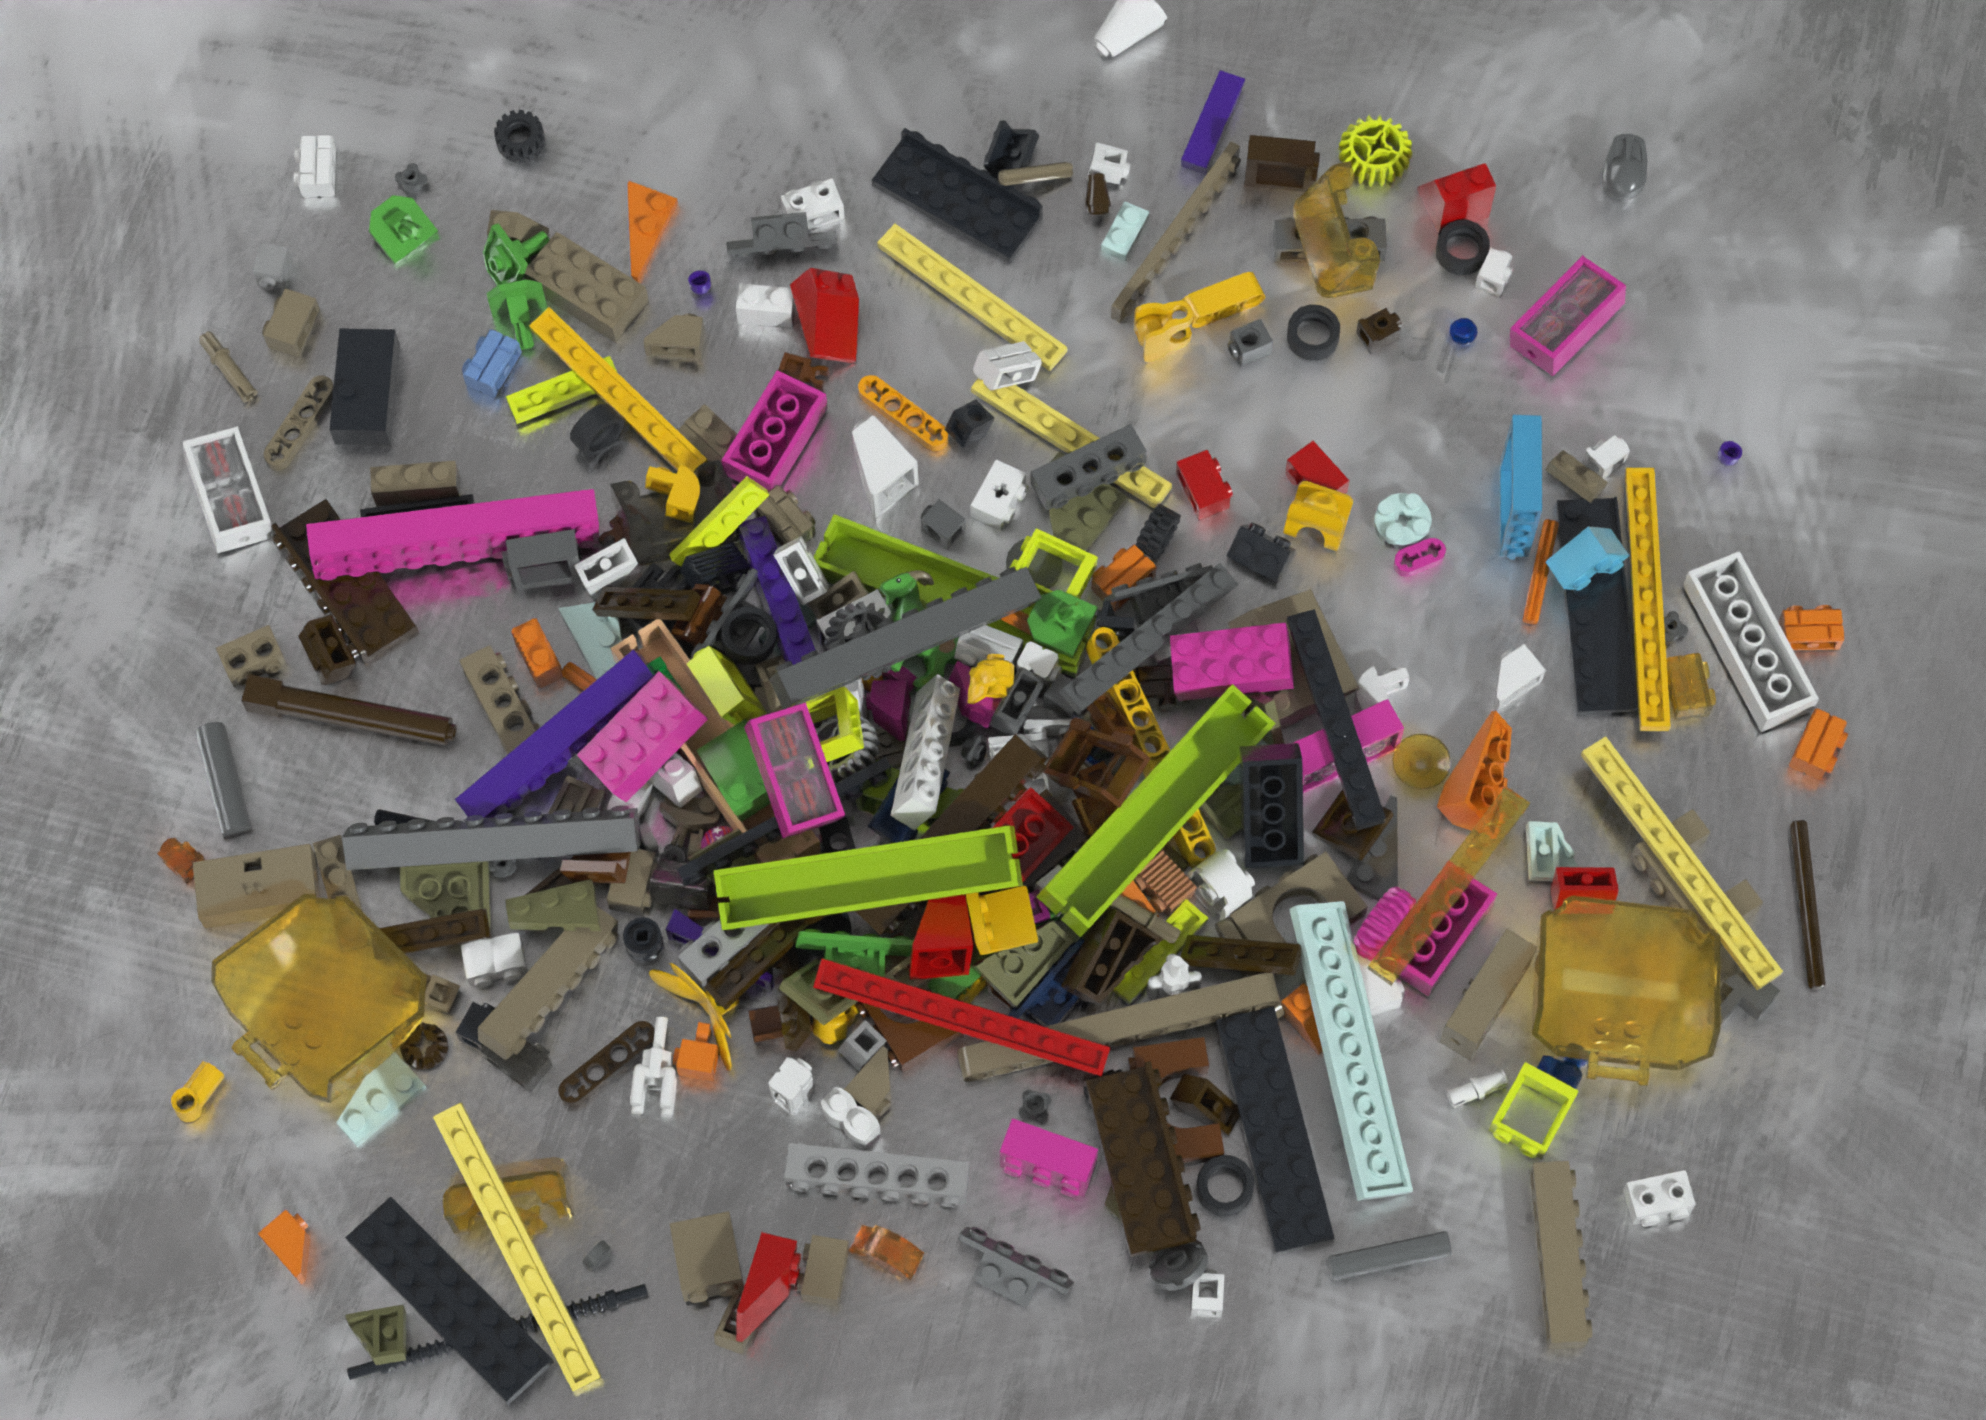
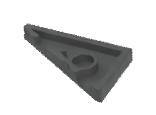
[1346,795,1398,901]

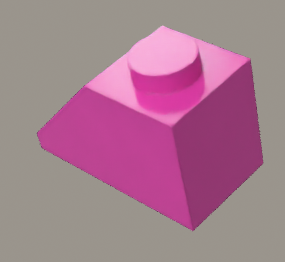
[948,661,1008,728]
[866,680,911,741]

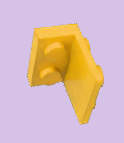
[966,886,1038,956]

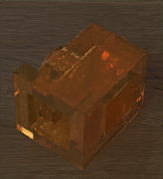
[157,837,205,885]

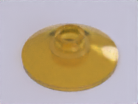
[1392,734,1451,790]

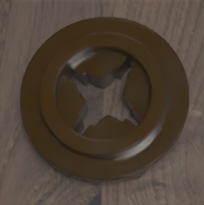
[400,1022,448,1070]

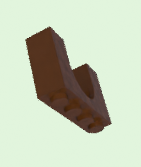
[855,932,964,1073]
[1128,1037,1225,1166]

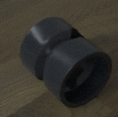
[623,917,665,966]

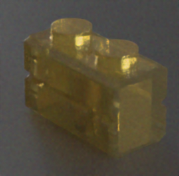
[1666,653,1716,721]

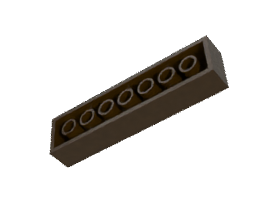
[855,734,1048,935]

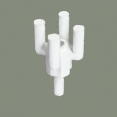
[1147,954,1202,998]
[629,1017,677,1117]

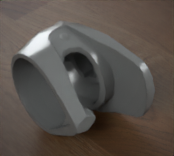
[1602,134,1648,201]

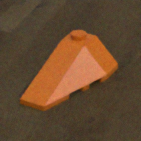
[1437,711,1512,838]

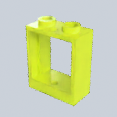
[1010,528,1098,599]
[686,646,767,725]
[803,686,864,770]
[1488,1062,1579,1159]

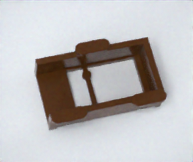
[1043,717,1151,808]

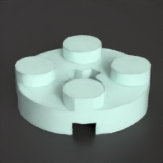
[1374,493,1432,549]

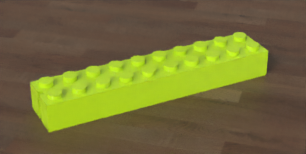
[813,514,1098,678]
[1037,684,1276,937]
[713,826,1023,930]

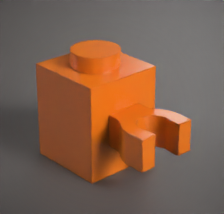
[673,1022,720,1082]

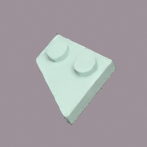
[1525,821,1578,882]

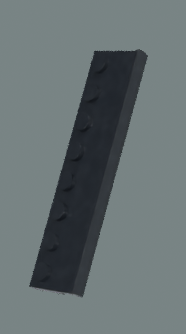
[1555,497,1639,716]

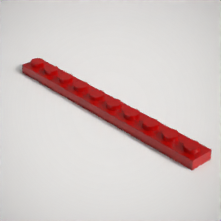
[813,958,1110,1076]

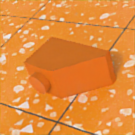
[1281,983,1323,1055]
[258,1210,310,1284]

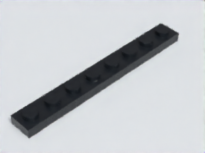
[1286,609,1386,830]
[677,757,891,887]

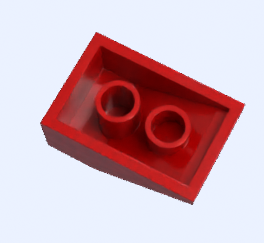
[790,268,859,363]
[992,787,1074,890]
[736,1232,801,1342]

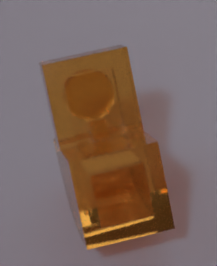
[848,1225,924,1280]

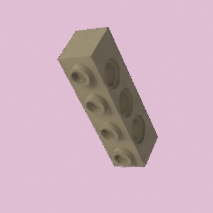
[459,645,540,755]

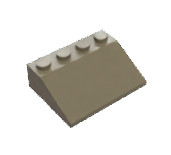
[1228,589,1360,729]

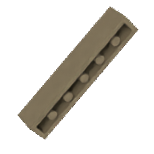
[478,906,619,1061]
[1529,1161,1592,1349]

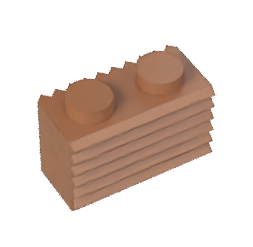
[1133,849,1197,917]

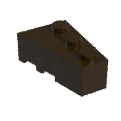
[1061,909,1163,1004]

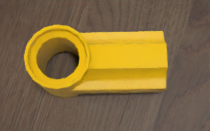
[171,1061,225,1123]

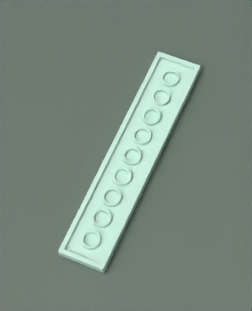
[1289,901,1413,1201]

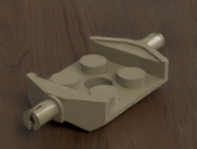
[659,783,721,848]

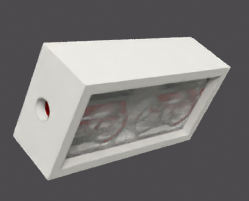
[182,426,272,553]

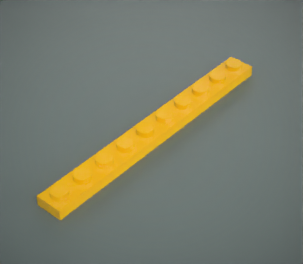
[1624,468,1671,731]

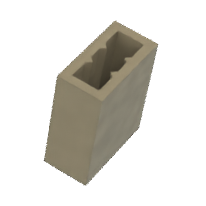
[669,1211,744,1303]

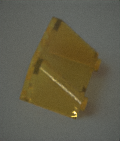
[1293,161,1380,298]
[443,1157,575,1234]

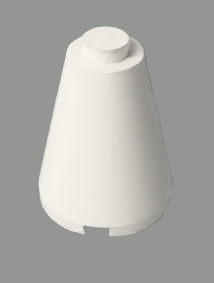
[1094,0,1167,58]

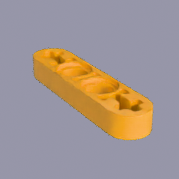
[858,375,948,452]

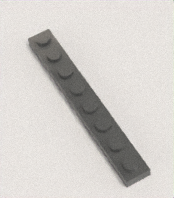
[1059,563,1239,714]

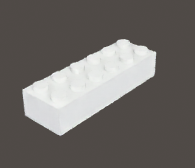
[1683,551,1819,732]

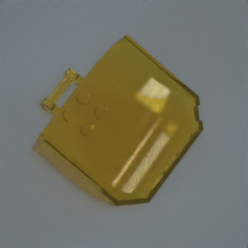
[211,893,427,1103]
[1531,896,1721,1086]

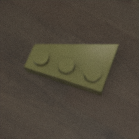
[972,920,1073,1007]

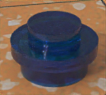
[1449,318,1478,345]

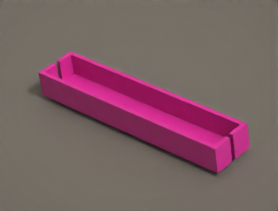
[306,489,600,580]

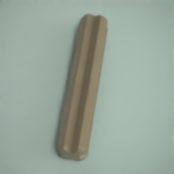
[998,162,1073,186]

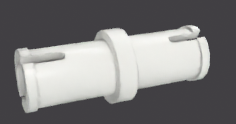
[1446,1069,1509,1109]

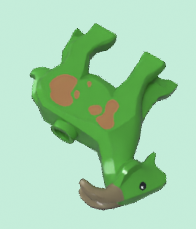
[880,570,959,693]

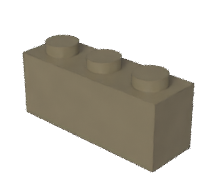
[370,461,461,507]

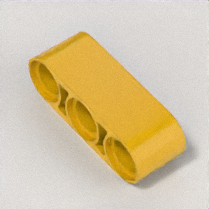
[1182,272,1266,328]

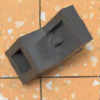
[1710,972,1780,1027]

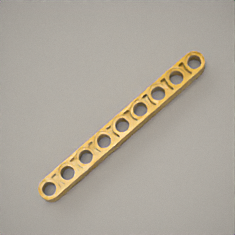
[1086,627,1216,868]

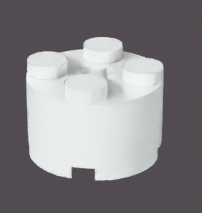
[1187,849,1255,920]

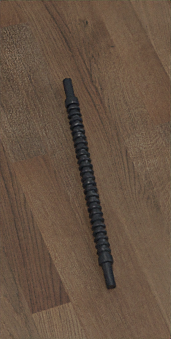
[347,1284,648,1380]

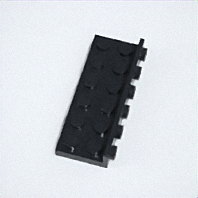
[871,128,1043,263]

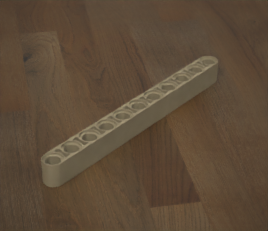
[957,973,1281,1082]

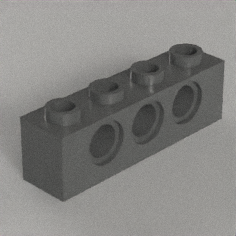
[1273,216,1387,262]
[1030,424,1147,511]

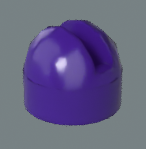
[688,270,711,295]
[1718,441,1742,466]

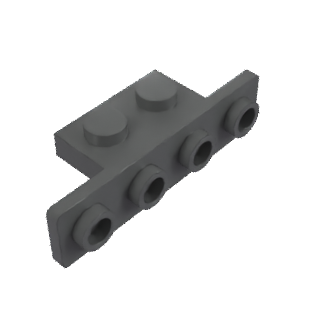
[726,212,837,258]
[1104,563,1213,624]
[691,568,762,663]
[958,1227,1074,1307]

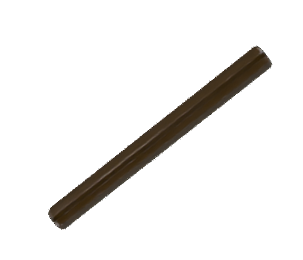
[1790,820,1826,990]

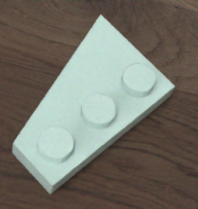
[559,602,622,679]
[336,1043,426,1147]

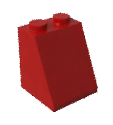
[1417,163,1496,235]
[909,895,973,980]

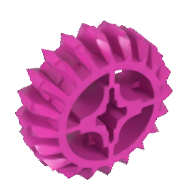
[1354,886,1416,962]

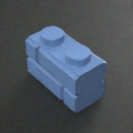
[462,329,522,398]

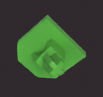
[368,195,438,265]
[483,223,550,286]
[487,280,547,350]
[1027,590,1098,658]

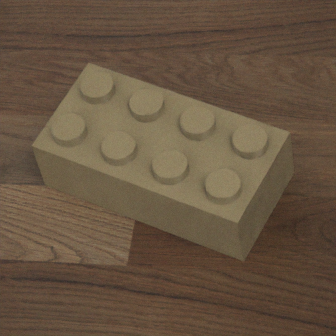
[524,232,649,343]

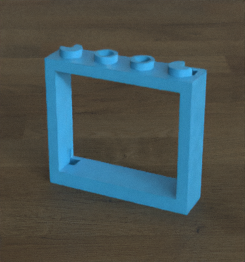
[1500,415,1542,560]

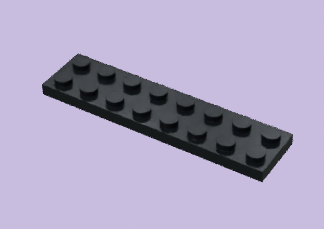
[1216,1006,1335,1254]
[345,1196,554,1405]

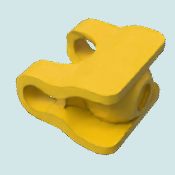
[1134,300,1193,362]
[1283,481,1353,551]

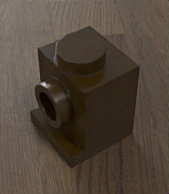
[1356,308,1402,354]

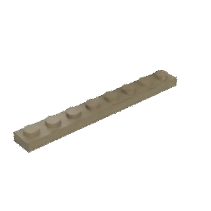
[1111,141,1241,323]

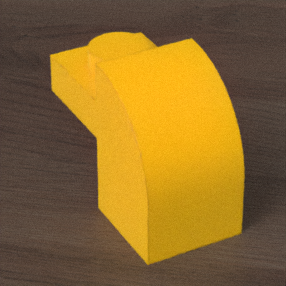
[645,465,700,524]

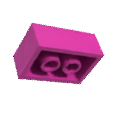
[999,1118,1098,1198]

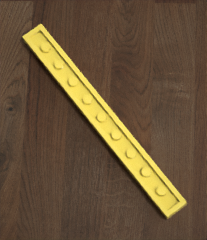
[1581,736,1783,990]
[433,1102,601,1391]

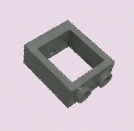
[502,529,581,589]

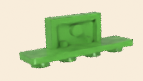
[795,929,914,977]

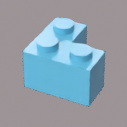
[1545,527,1630,591]

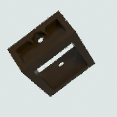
[1244,135,1320,192]

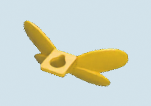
[649,963,739,1071]

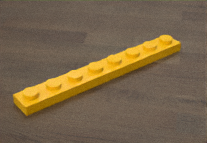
[529,307,708,474]

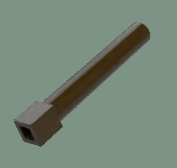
[241,675,457,746]

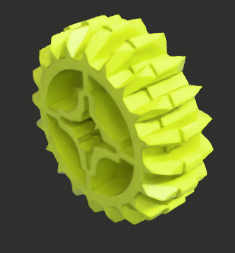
[1338,115,1413,187]

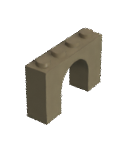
[1632,809,1763,948]
[1229,851,1368,977]

